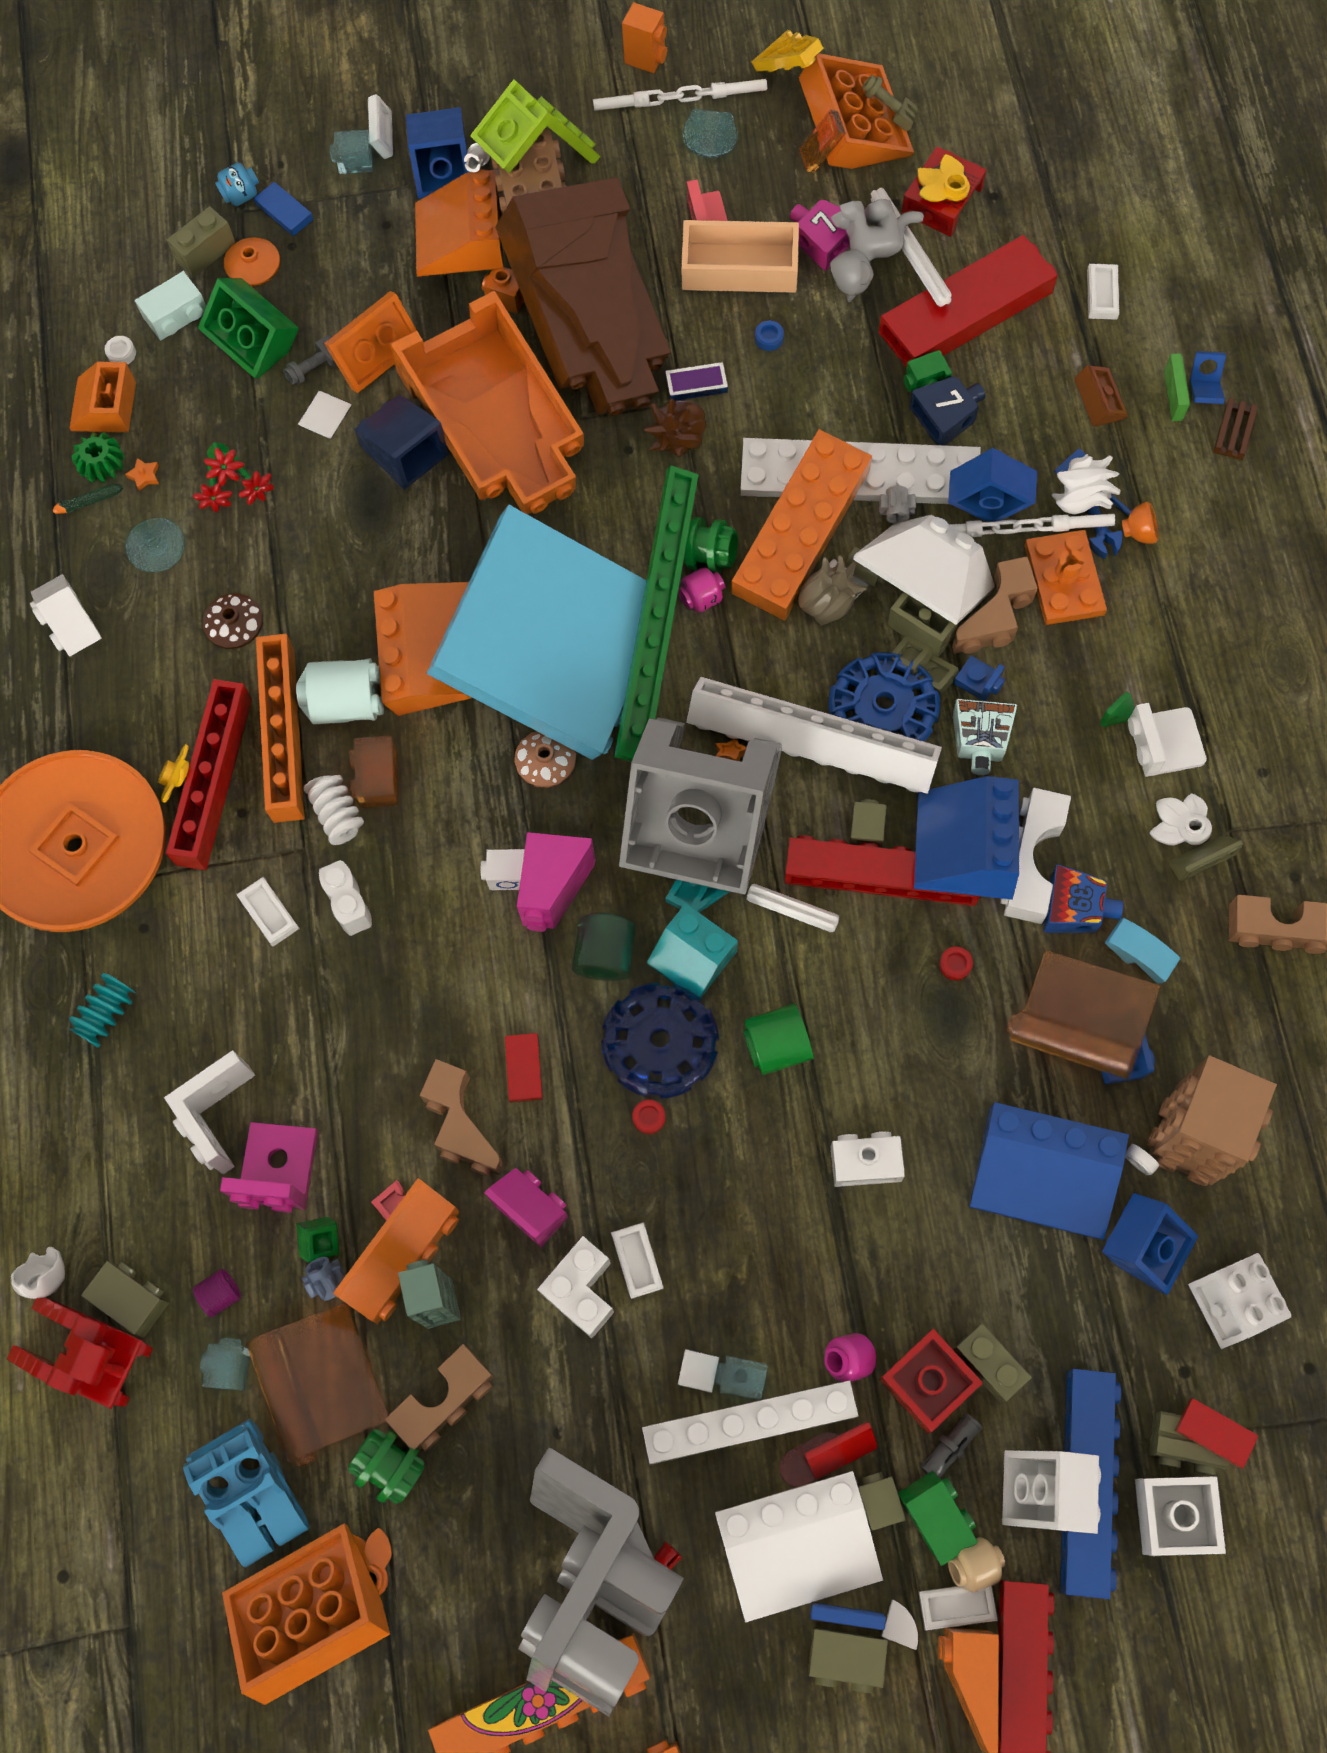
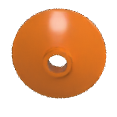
[224,237,280,287]

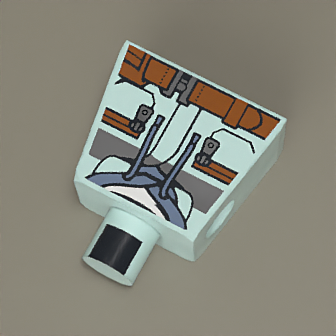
[953,699,1017,775]

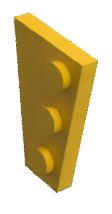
[751,30,824,72]

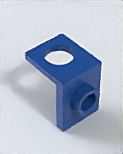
[1189,351,1226,404]

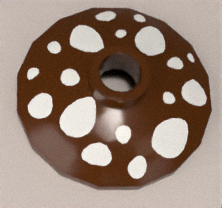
[203,593,263,649]

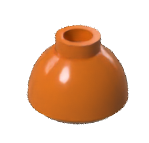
[1122,501,1159,544]

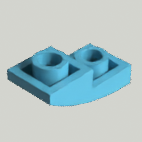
[1105,918,1180,984]

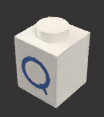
[481,849,525,890]

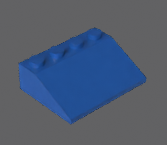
[914,776,1019,900]
[969,1102,1129,1240]

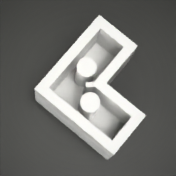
[30,574,102,657]
[537,1236,614,1339]

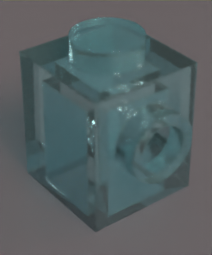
[330,130,373,174]
[200,1338,251,1391]
[714,1356,768,1401]

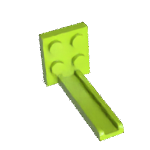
[470,79,601,174]

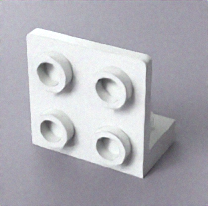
[1188,1253,1291,1349]

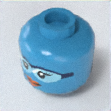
[215,162,259,206]

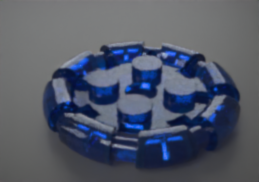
[601,982,720,1099]

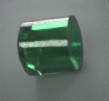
[572,912,636,981]

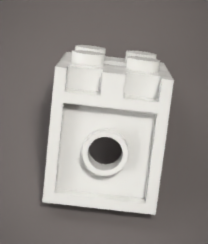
[164,1050,255,1174]

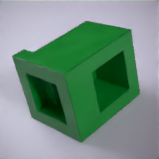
[903,350,952,392]

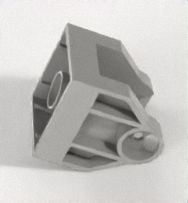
[619,717,782,895]

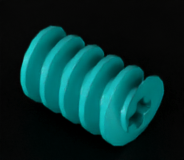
[68,973,136,1048]

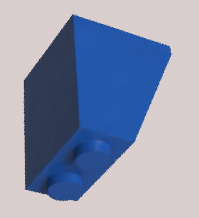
[406,107,469,198]

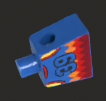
[1043,865,1123,933]

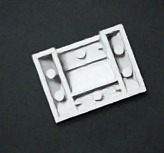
[853,515,995,625]

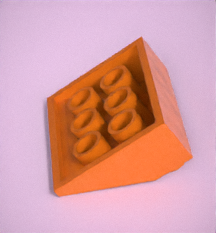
[798,53,914,169]
[415,169,503,277]
[374,582,472,716]
[222,1523,390,1705]

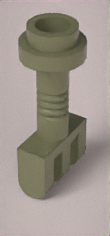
[862,74,918,131]

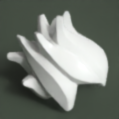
[1051,454,1121,515]

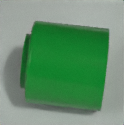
[743,1003,814,1075]

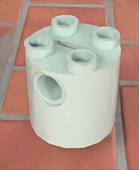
[296,658,384,724]

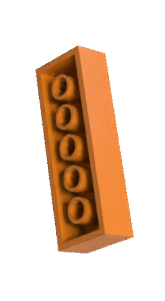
[732,429,872,621]

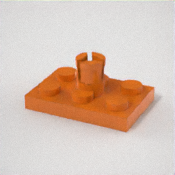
[324,291,417,393]
[1024,530,1107,625]

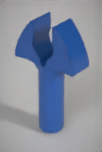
[1087,506,1122,559]

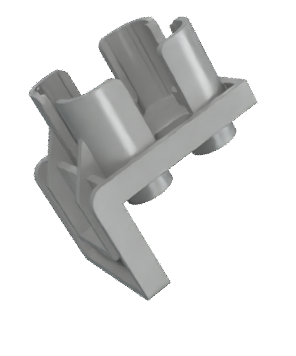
[518,1448,684,1717]

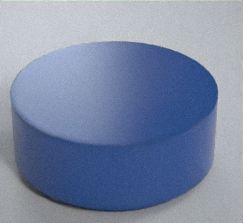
[755,320,784,351]

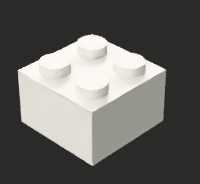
[1135,1477,1226,1556]

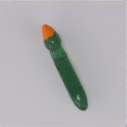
[53,484,123,514]

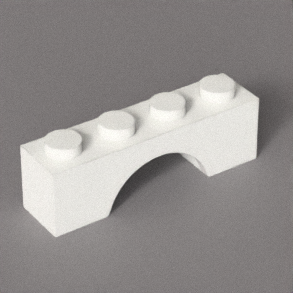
[1000,788,1071,924]

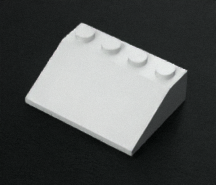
[715,1471,883,1622]

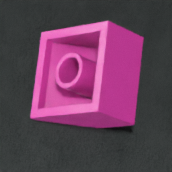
[484,1168,568,1248]

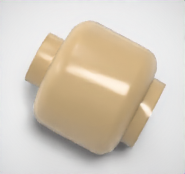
[948,1537,1005,1593]

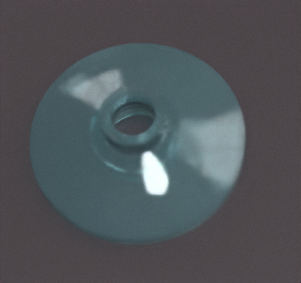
[125,518,185,573]

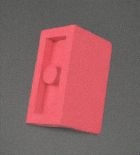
[686,180,728,221]

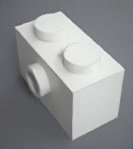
[831,1132,905,1187]

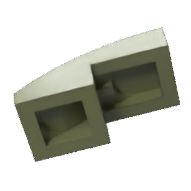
[891,635,959,697]

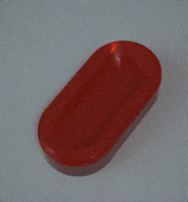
[779,1432,838,1487]

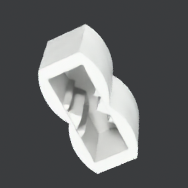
[319,860,372,936]

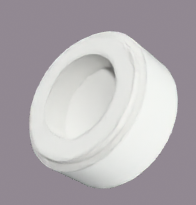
[105,336,136,364]
[1125,1144,1159,1175]

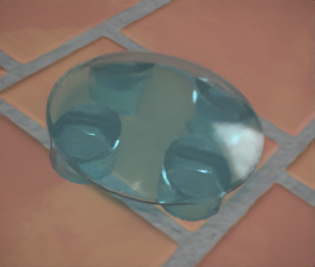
[682,109,738,158]

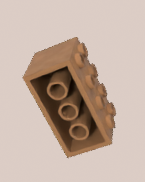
[491,128,566,214]
[1147,1055,1277,1186]

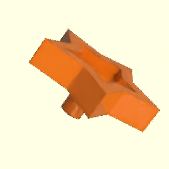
[125,458,159,491]
[715,739,747,761]

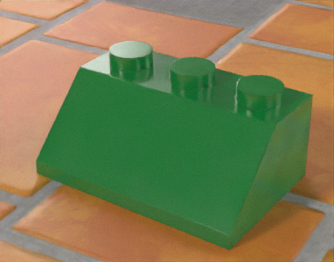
[198,278,299,378]

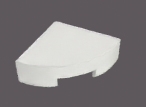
[880,1600,918,1650]

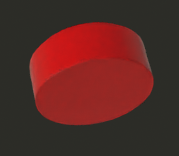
[939,946,973,981]
[632,1099,666,1134]

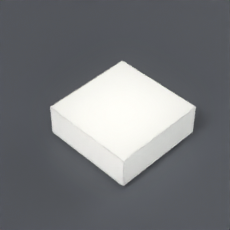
[678,1349,719,1393]

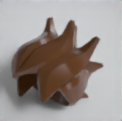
[643,398,707,457]

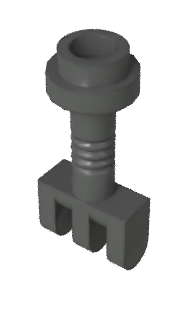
[283,335,337,385]

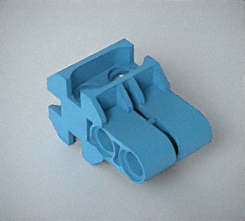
[183,1418,310,1568]

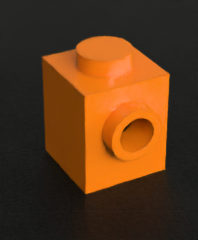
[482,266,524,314]

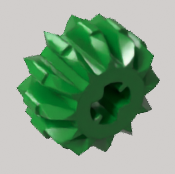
[71,431,125,483]

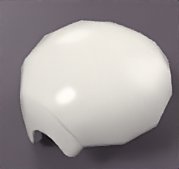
[11,1247,65,1299]

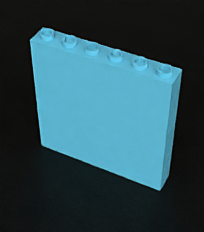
[426,505,646,760]

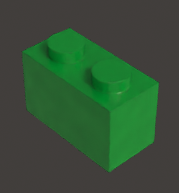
[898,1470,978,1566]

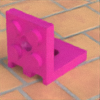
[220,1122,318,1213]

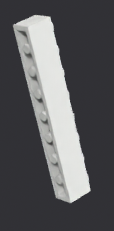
[686,677,942,794]

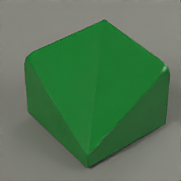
[296,1217,340,1263]

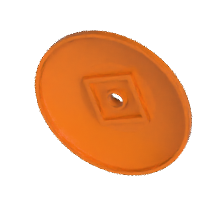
[0,750,166,932]

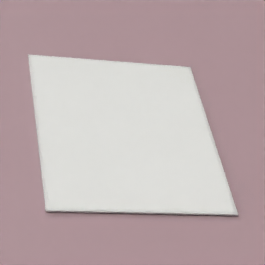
[298,391,352,439]

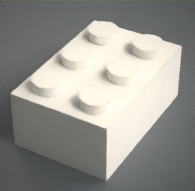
[1002,1450,1101,1534]

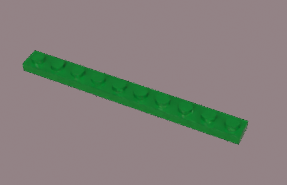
[614,465,699,762]

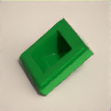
[1100,692,1135,727]

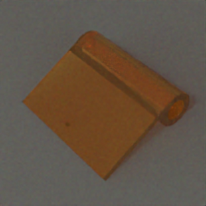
[1007,950,1161,1079]
[246,1303,388,1468]

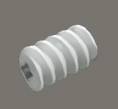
[304,775,364,845]

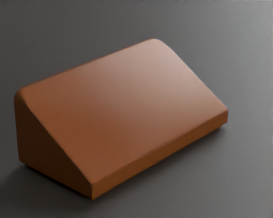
[1075,365,1128,426]

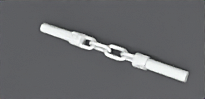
[593,79,767,111]
[949,514,1115,537]

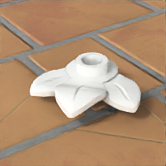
[1150,794,1212,846]

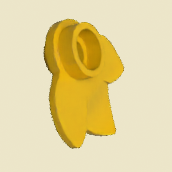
[917,154,970,202]
[158,744,189,803]

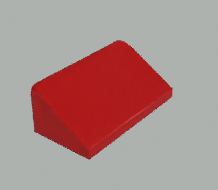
[804,1422,877,1479]

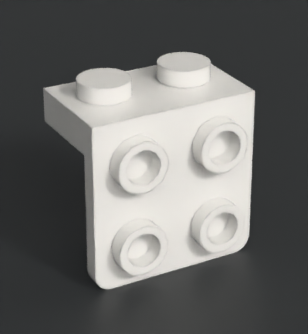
[1128,703,1207,777]

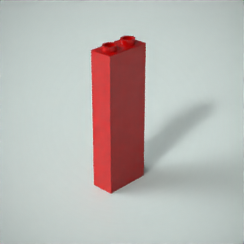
[879,234,1058,368]

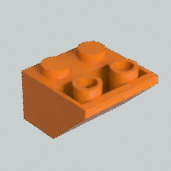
[69,362,136,433]

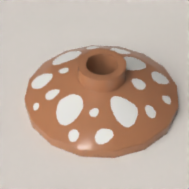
[514,731,576,788]

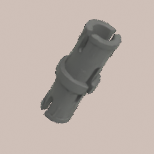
[920,1413,983,1478]

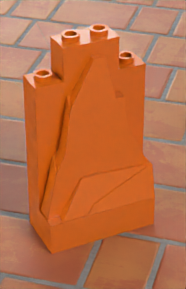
[391,291,584,515]

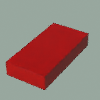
[505,1033,543,1103]
[1175,1398,1259,1469]

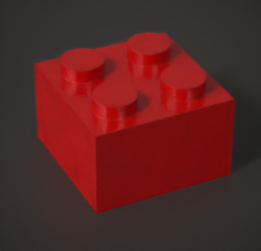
[879,1329,983,1434]

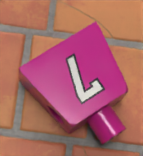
[790,200,850,271]

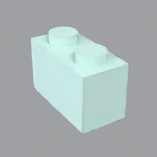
[135,271,206,341]

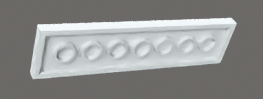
[741,438,981,504]

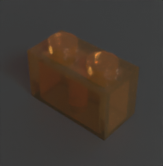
[349,735,399,808]

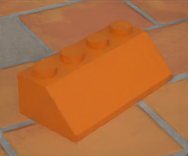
[333,1178,459,1324]

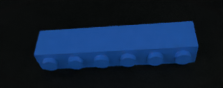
[1060,1369,1121,1599]

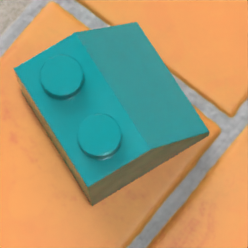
[647,903,738,1001]

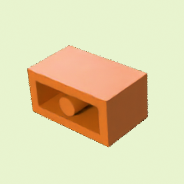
[622,2,667,74]

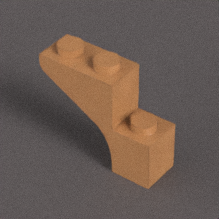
[952,557,1038,654]
[420,1059,503,1176]

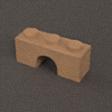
[1228,895,1327,954]
[385,1344,495,1452]

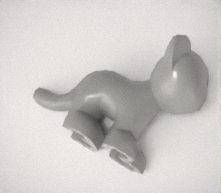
[830,199,924,302]

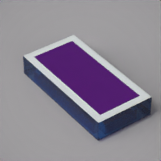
[666,362,728,401]

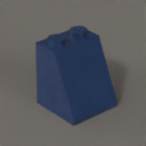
[354,394,449,490]

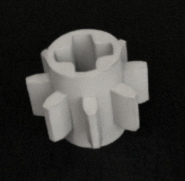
[879,486,916,523]

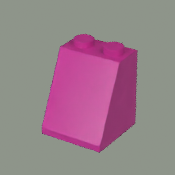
[517,832,596,932]

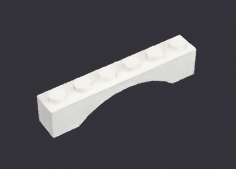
[642,1381,858,1464]

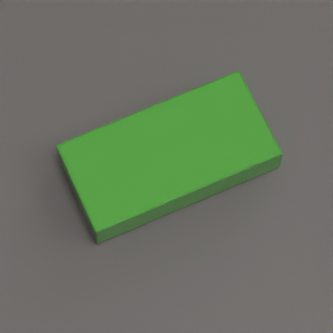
[1164,353,1190,421]

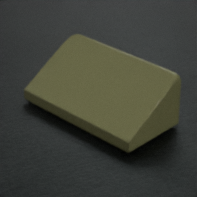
[1169,835,1243,882]

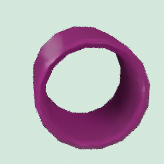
[193,1268,241,1318]

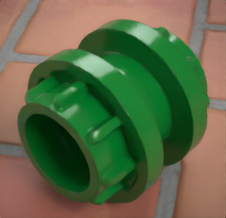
[683,517,738,573]
[348,1429,425,1504]

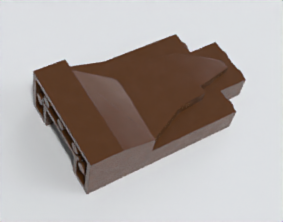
[495,177,671,416]

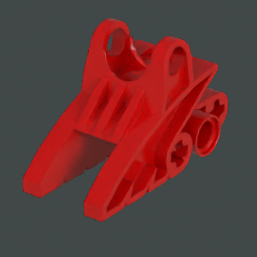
[7,1297,153,1409]

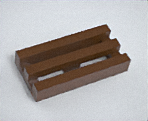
[1213,398,1258,460]

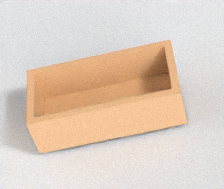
[681,220,799,293]

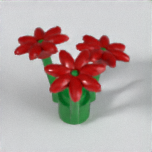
[193,442,274,512]

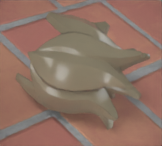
[798,555,867,626]

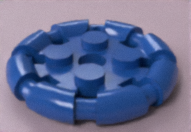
[828,652,941,742]

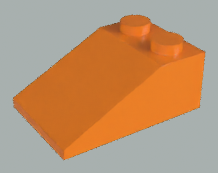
[938,1627,999,1753]

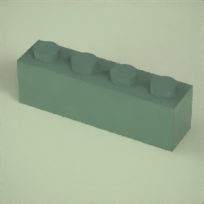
[398,1260,461,1329]

